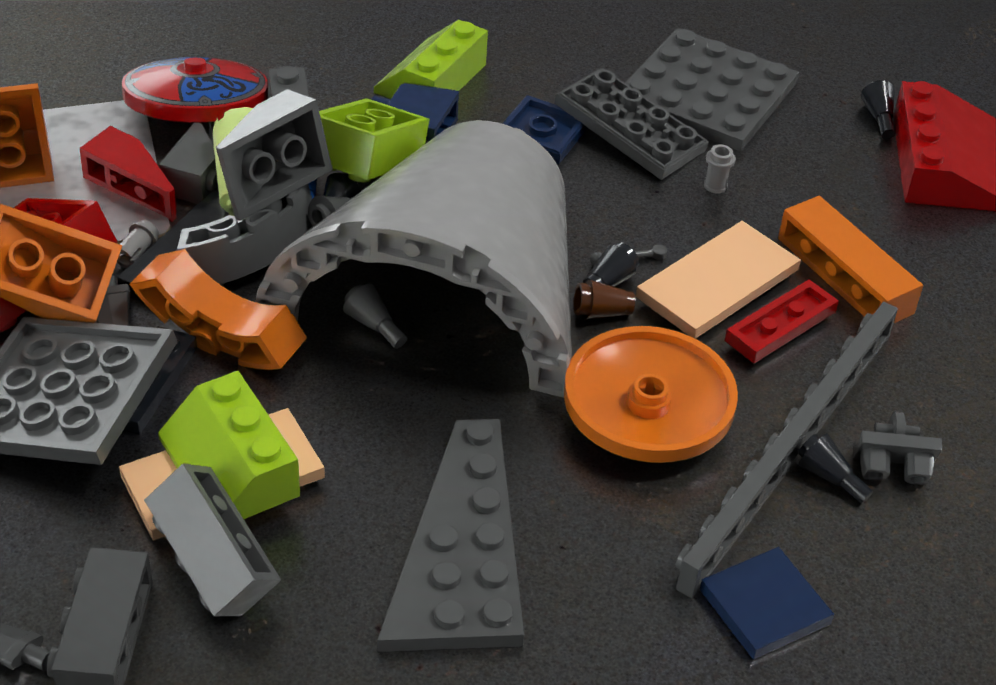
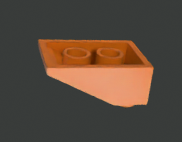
[0,83,54,188]
[0,204,122,323]

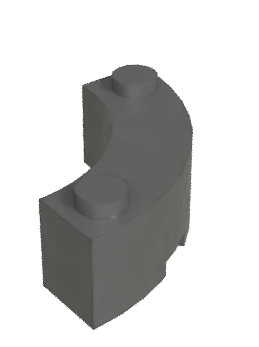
[177,184,312,286]

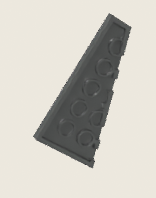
[377,419,524,652]

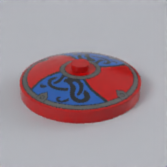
[122,57,268,122]

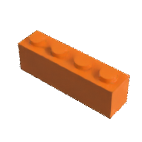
[778,195,924,323]

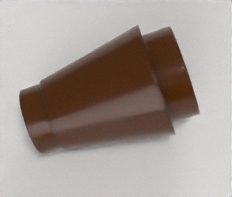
[573,280,635,320]

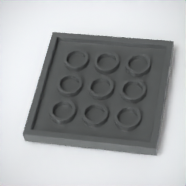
[625,28,799,152]
[0,317,177,465]

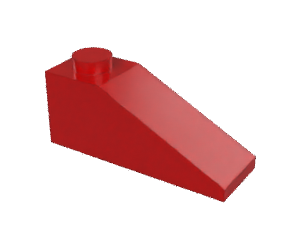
[80,125,177,222]

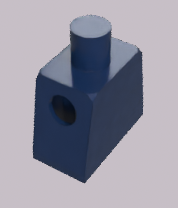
[371,83,459,144]

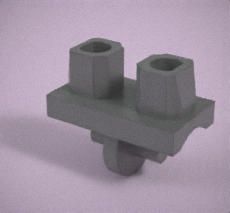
[853,411,942,485]

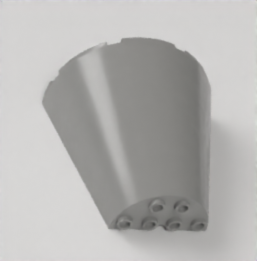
[255,120,572,398]

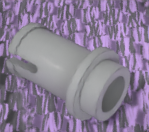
[704,144,736,194]
[117,220,159,268]

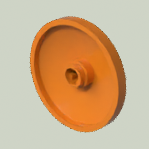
[564,326,738,463]

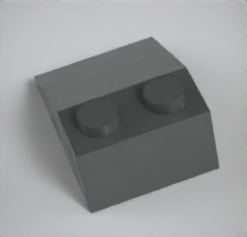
[216,89,333,221]

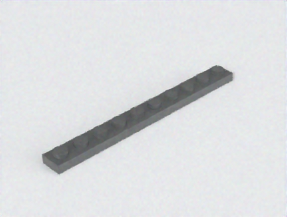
[675,301,898,598]

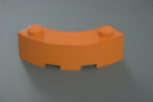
[129,249,307,370]

